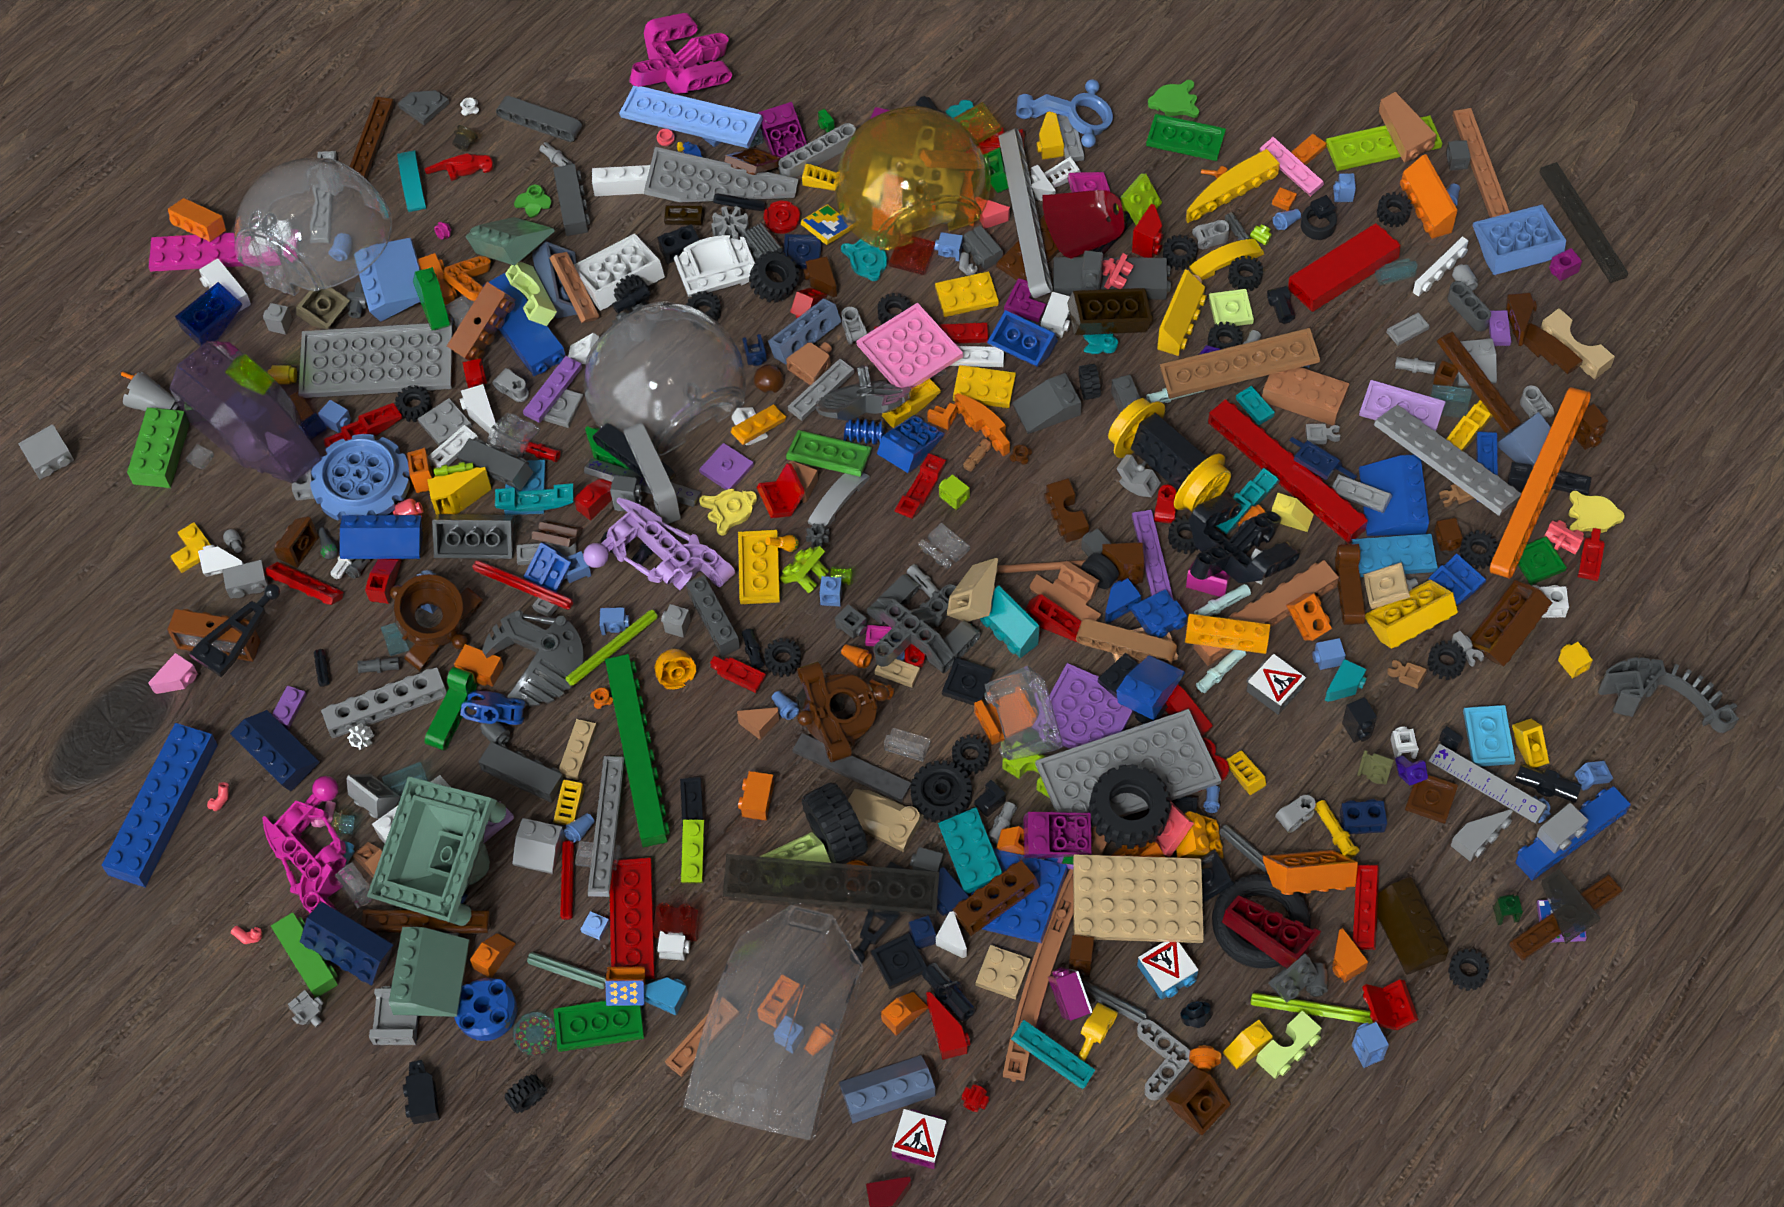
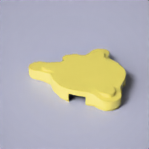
[699,489,757,536]
[1569,491,1624,533]

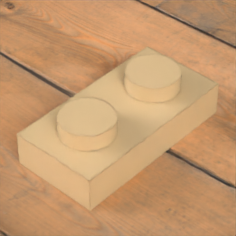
[875,654,920,688]

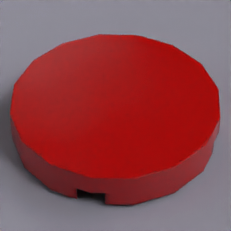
[763,200,800,234]

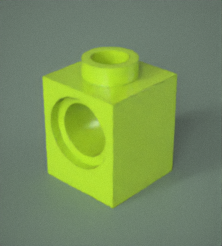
[939,474,970,510]

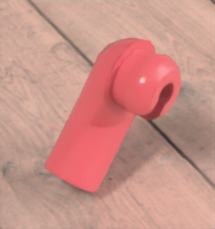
[207,782,229,811]
[231,925,262,944]

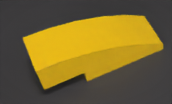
[882,378,941,428]

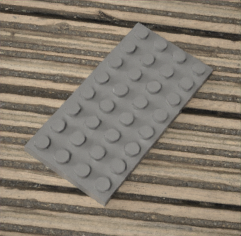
[298,322,453,398]
[1035,709,1222,828]

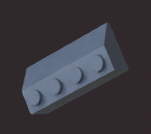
[532,241,577,318]
[839,1055,935,1124]

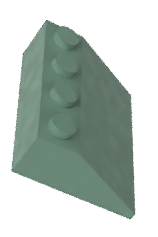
[465,217,554,266]
[389,927,470,1017]

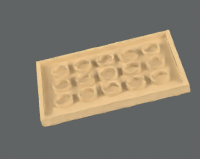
[1073,855,1204,943]

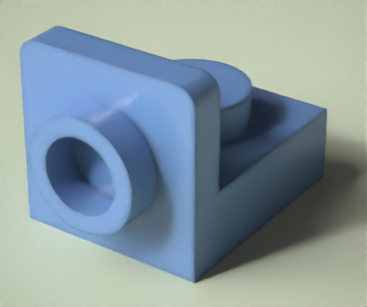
[1575,761,1613,791]

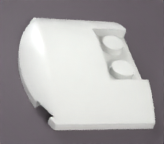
[674,235,755,297]

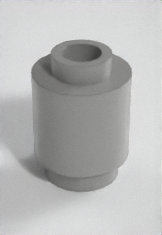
[1452,264,1478,291]

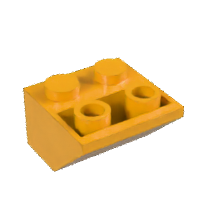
[1176,811,1224,859]

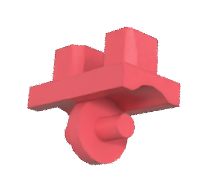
[1102,253,1134,289]
[1544,520,1584,555]

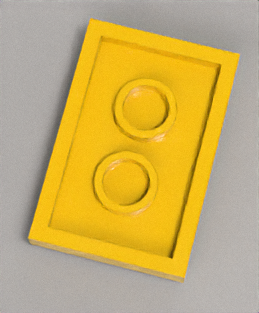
[935,271,999,317]
[953,365,1016,408]

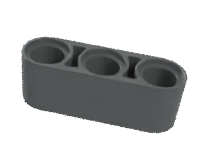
[1447,281,1491,331]

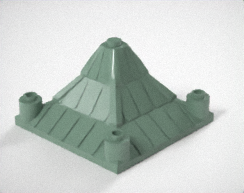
[367,776,506,926]

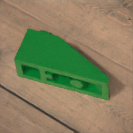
[413,267,450,331]

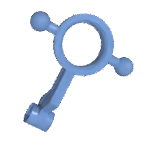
[1016,79,1113,148]

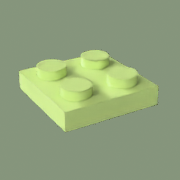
[1209,289,1254,326]

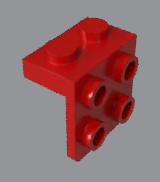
[757,463,804,518]
[1362,979,1419,1030]

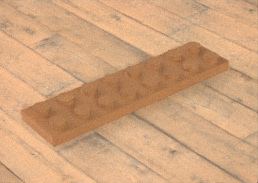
[1160,328,1320,399]

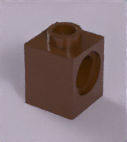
[1434,518,1463,551]

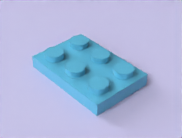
[1463,705,1515,766]

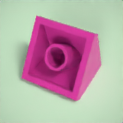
[1186,562,1231,597]

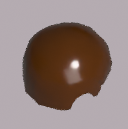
[753,364,785,393]

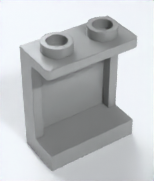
[369,986,419,1045]

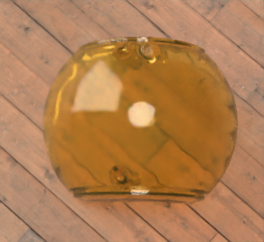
[835,106,991,250]

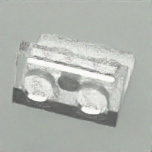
[486,413,540,459]

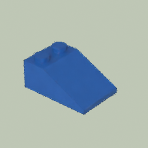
[1116,655,1185,720]

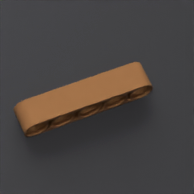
[1076,619,1177,665]

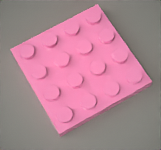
[856,303,963,388]

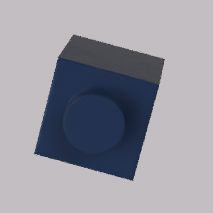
[909,915,936,950]

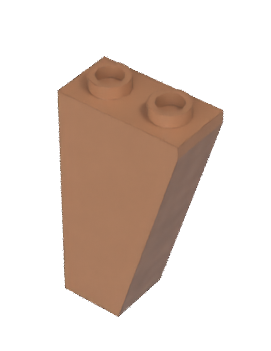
[1379,92,1436,162]

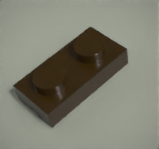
[664,205,703,225]

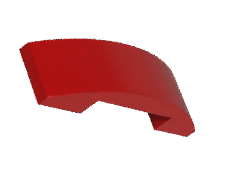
[895,453,946,519]

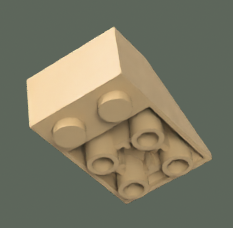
[947,558,998,622]

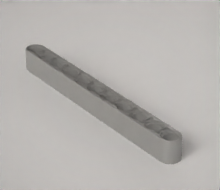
[999,128,1053,298]

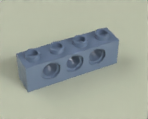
[768,298,841,364]

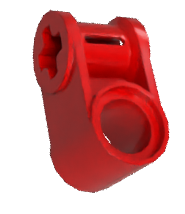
[1154,485,1176,524]

